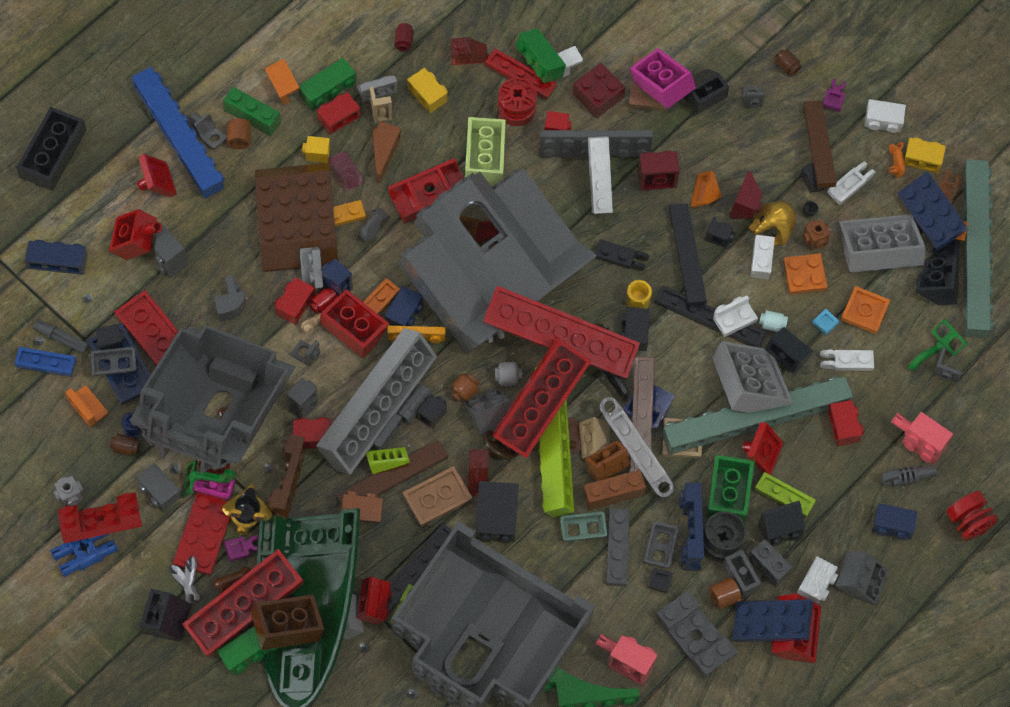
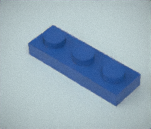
[14,347,76,377]

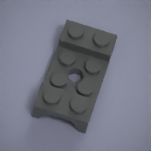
[655,591,737,680]

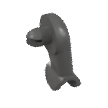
[358,208,388,242]

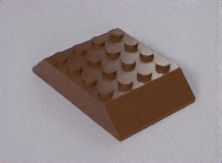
[255,163,339,272]

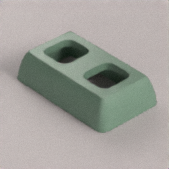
[560,512,607,542]

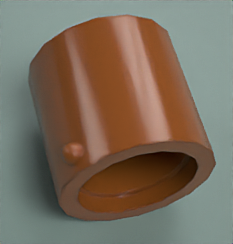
[227,118,251,149]
[708,577,742,610]

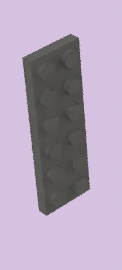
[539,130,653,158]

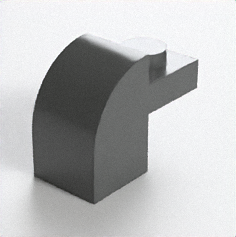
[214,275,246,322]

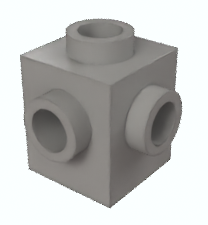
[53,476,83,507]

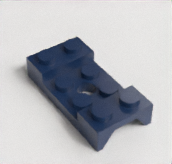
[679,483,704,571]

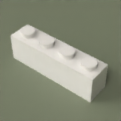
[588,136,613,214]

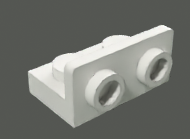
[713,295,758,337]

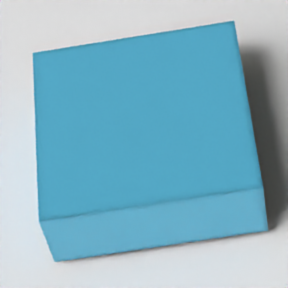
[812,309,840,335]

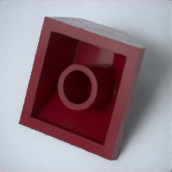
[729,171,763,219]

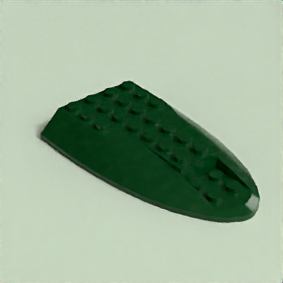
[257,508,360,707]

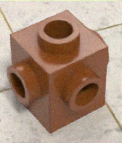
[802,219,831,251]

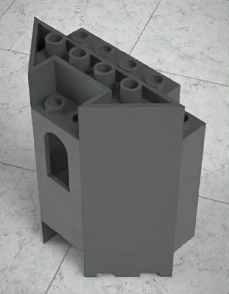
[129,325,296,474]

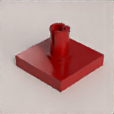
[137,154,177,198]
[742,422,784,475]

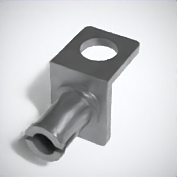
[189,113,227,149]

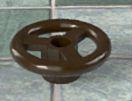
[483,430,516,460]

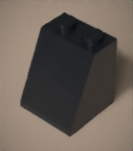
[476,481,519,543]

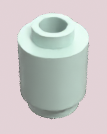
[759,310,788,332]

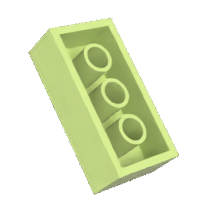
[465,117,506,187]

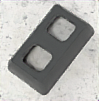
[91,347,136,376]
[644,521,679,568]

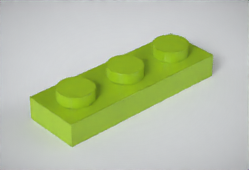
[755,472,816,518]

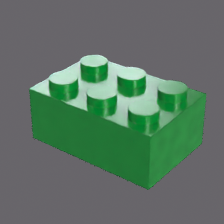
[706,455,754,523]

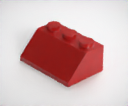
[320,289,389,359]
[772,593,821,663]

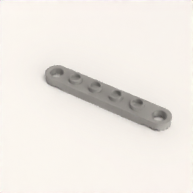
[600,397,674,498]

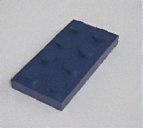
[898,171,968,251]
[87,324,150,405]
[732,599,813,642]

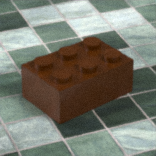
[251,595,324,650]

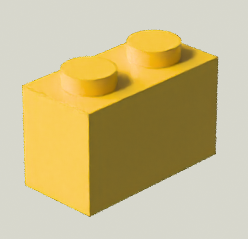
[407,67,448,113]
[904,138,946,173]

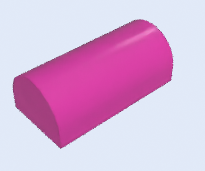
[193,480,235,500]

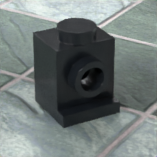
[705,217,735,248]

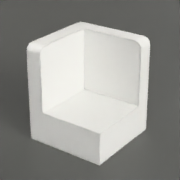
[557,46,583,77]

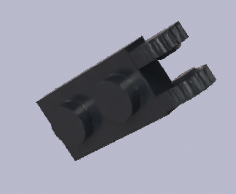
[595,239,650,271]

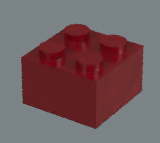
[573,63,626,118]
[637,150,680,191]

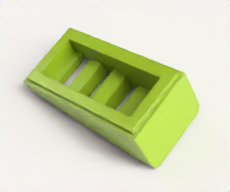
[366,447,410,474]

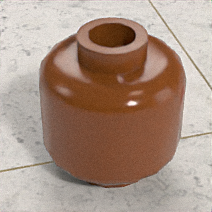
[451,373,479,402]

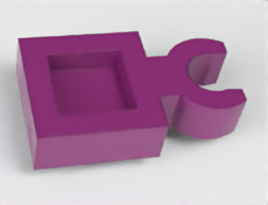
[823,79,845,112]
[224,536,258,562]

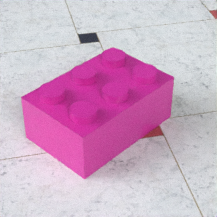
[630,48,696,109]

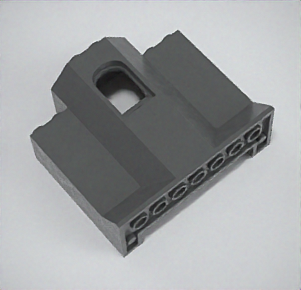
[397,169,597,354]
[392,521,595,707]

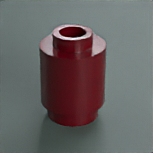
[394,23,414,52]

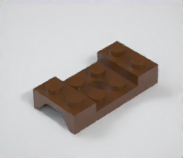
[267,434,306,518]

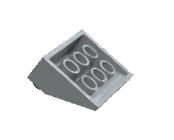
[839,214,925,272]
[712,341,793,413]

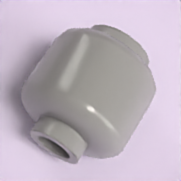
[495,362,522,387]

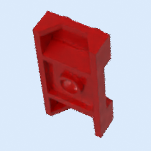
[388,158,464,224]
[58,492,142,543]

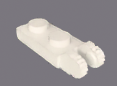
[827,161,876,205]
[820,350,874,371]

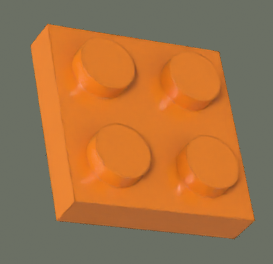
[783,253,827,295]
[841,286,890,334]

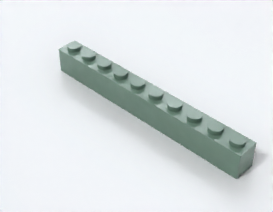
[963,159,993,338]
[662,377,853,455]

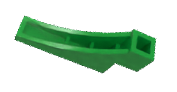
[544,668,640,707]

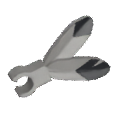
[170,556,200,604]

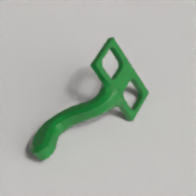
[908,319,968,371]
[181,460,236,498]

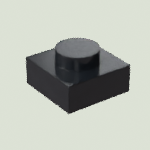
[648,568,673,593]

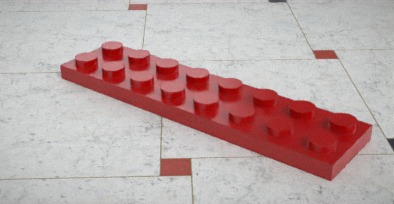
[482,286,640,379]

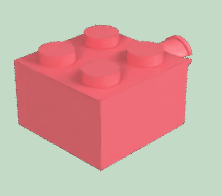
[891,412,953,465]
[595,634,657,687]

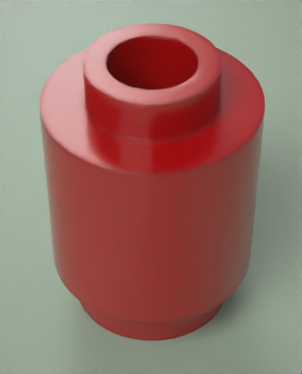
[309,287,338,314]

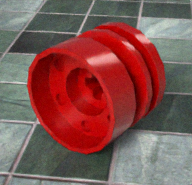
[498,77,537,127]
[946,491,999,541]

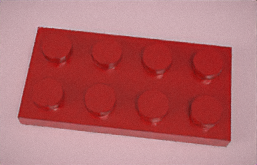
[114,290,179,366]
[173,492,231,576]

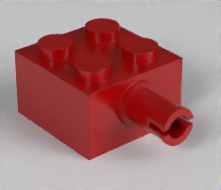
[109,209,162,260]

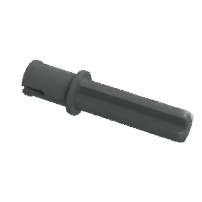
[33,319,88,353]

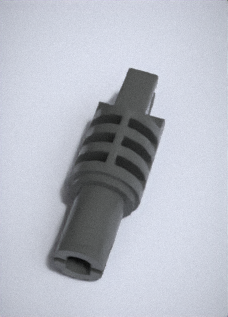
[881,465,936,486]

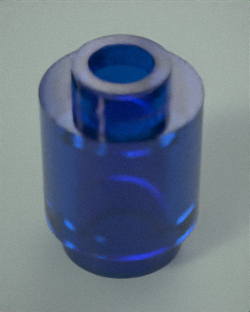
[121,412,142,437]

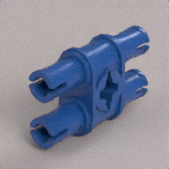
[50,534,118,578]

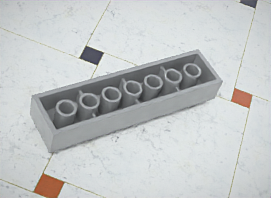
[316,328,437,475]

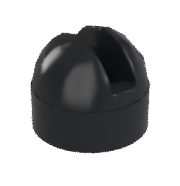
[802,201,819,217]

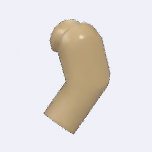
[301,312,321,334]

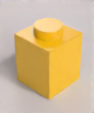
[302,136,330,163]

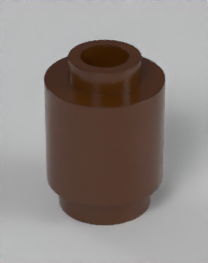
[775,49,802,76]
[110,433,140,456]

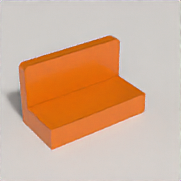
[265,59,300,105]
[65,386,108,428]

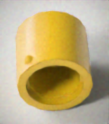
[626,280,652,309]

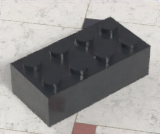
[16,107,87,191]

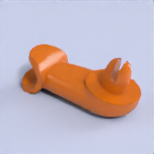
[888,142,905,178]

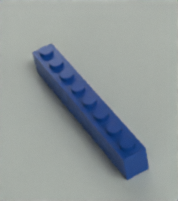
[132,67,225,199]

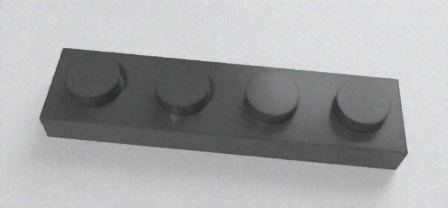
[606,508,629,586]

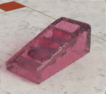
[329,151,363,191]

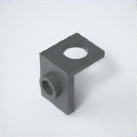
[743,86,765,107]
[290,340,320,366]
[933,347,962,382]

